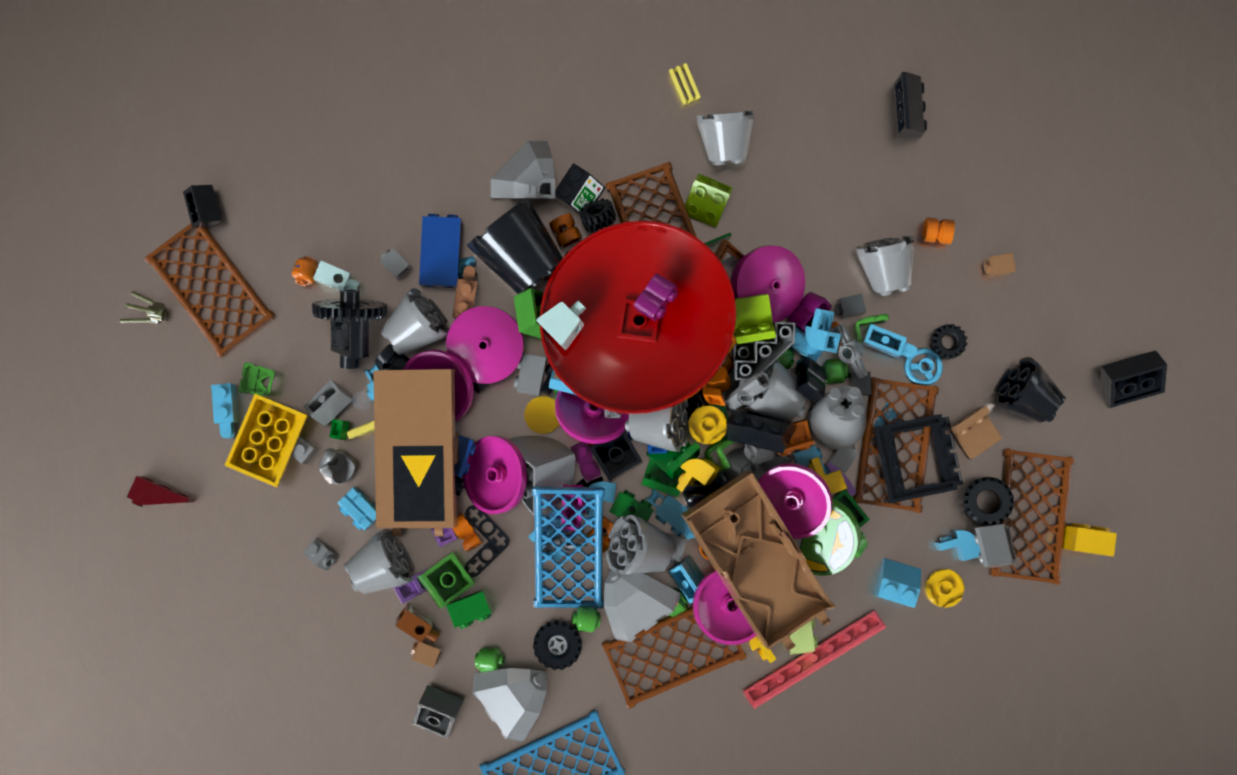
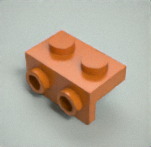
[775,419,815,456]

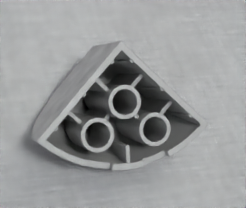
[509,436,576,517]

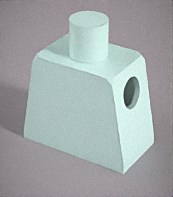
[313,261,360,291]
[536,301,586,350]

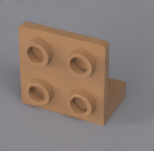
[950,406,1002,459]

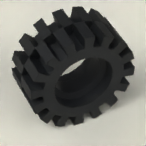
[579,198,616,231]
[930,324,968,359]

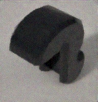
[682,470,730,508]

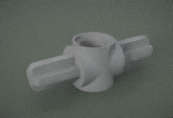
[834,324,868,378]

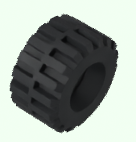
[963,477,1014,526]

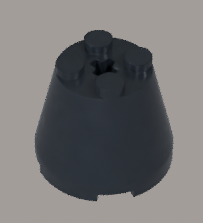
[994,357,1066,423]

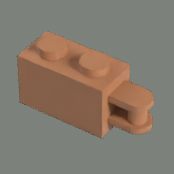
[452,266,479,319]

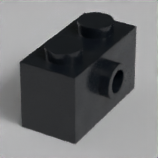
[183,185,222,228]

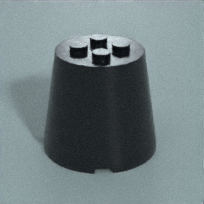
[467,198,563,294]

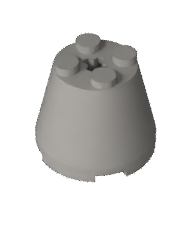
[696,111,754,165]
[856,236,915,296]
[381,288,449,355]
[743,360,808,423]
[808,385,866,449]
[625,400,689,452]
[606,515,676,575]
[344,529,414,594]

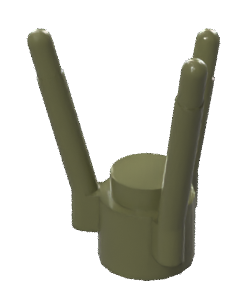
[120,291,166,324]

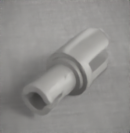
[543,528,588,553]

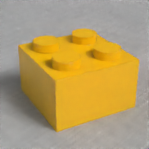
[1063,523,1117,557]

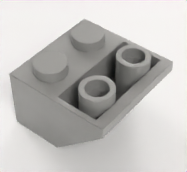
[974,524,1018,568]

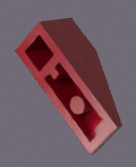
[127,476,195,507]

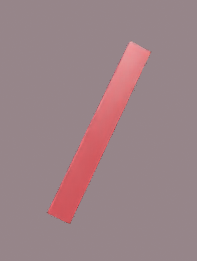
[743,610,886,709]

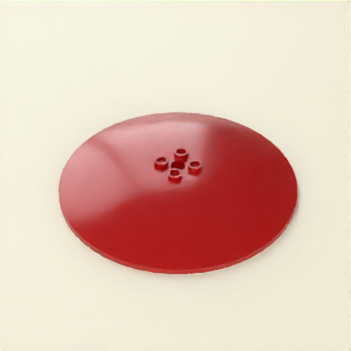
[540,221,736,414]

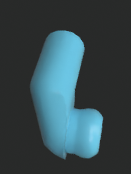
[458,256,476,279]

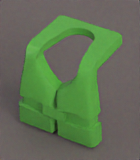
[854,314,889,343]
[238,362,276,396]
[704,436,734,471]

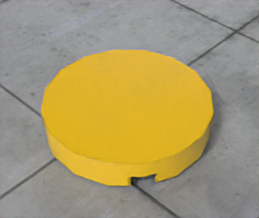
[524,396,560,434]
[688,406,727,444]
[925,569,965,608]

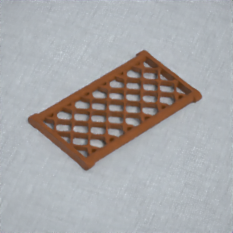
[605,162,697,238]
[144,223,275,358]
[853,377,939,513]
[991,448,1075,585]
[602,606,747,709]

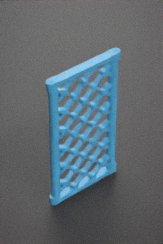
[532,486,605,609]
[479,710,625,775]

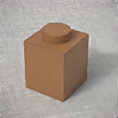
[984,252,1016,278]
[411,640,443,668]

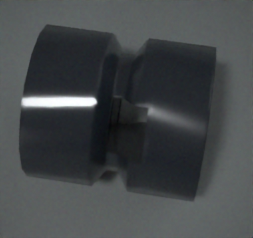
[375,344,410,370]

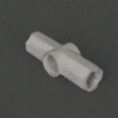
[724,372,771,412]

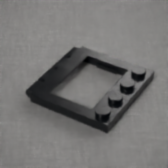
[873,414,963,503]

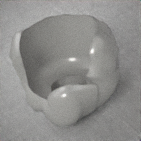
[319,448,357,484]

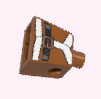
[395,603,440,643]

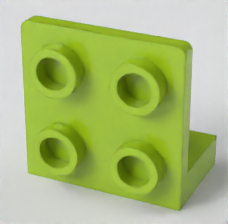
[685,173,733,227]
[735,293,776,344]

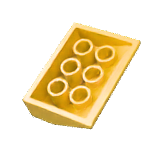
[224,394,308,488]

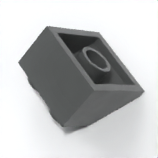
[412,685,463,739]

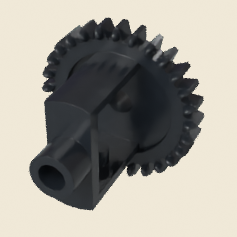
[312,289,387,369]

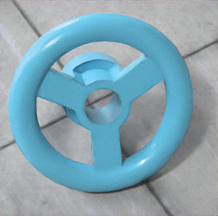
[905,348,943,386]

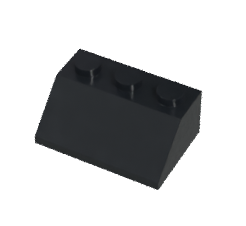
[894,72,927,138]
[1100,350,1167,408]
[726,410,797,454]

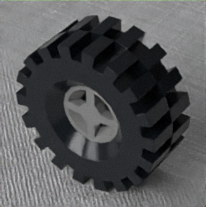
[533,619,582,670]

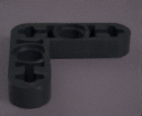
[464,505,510,577]

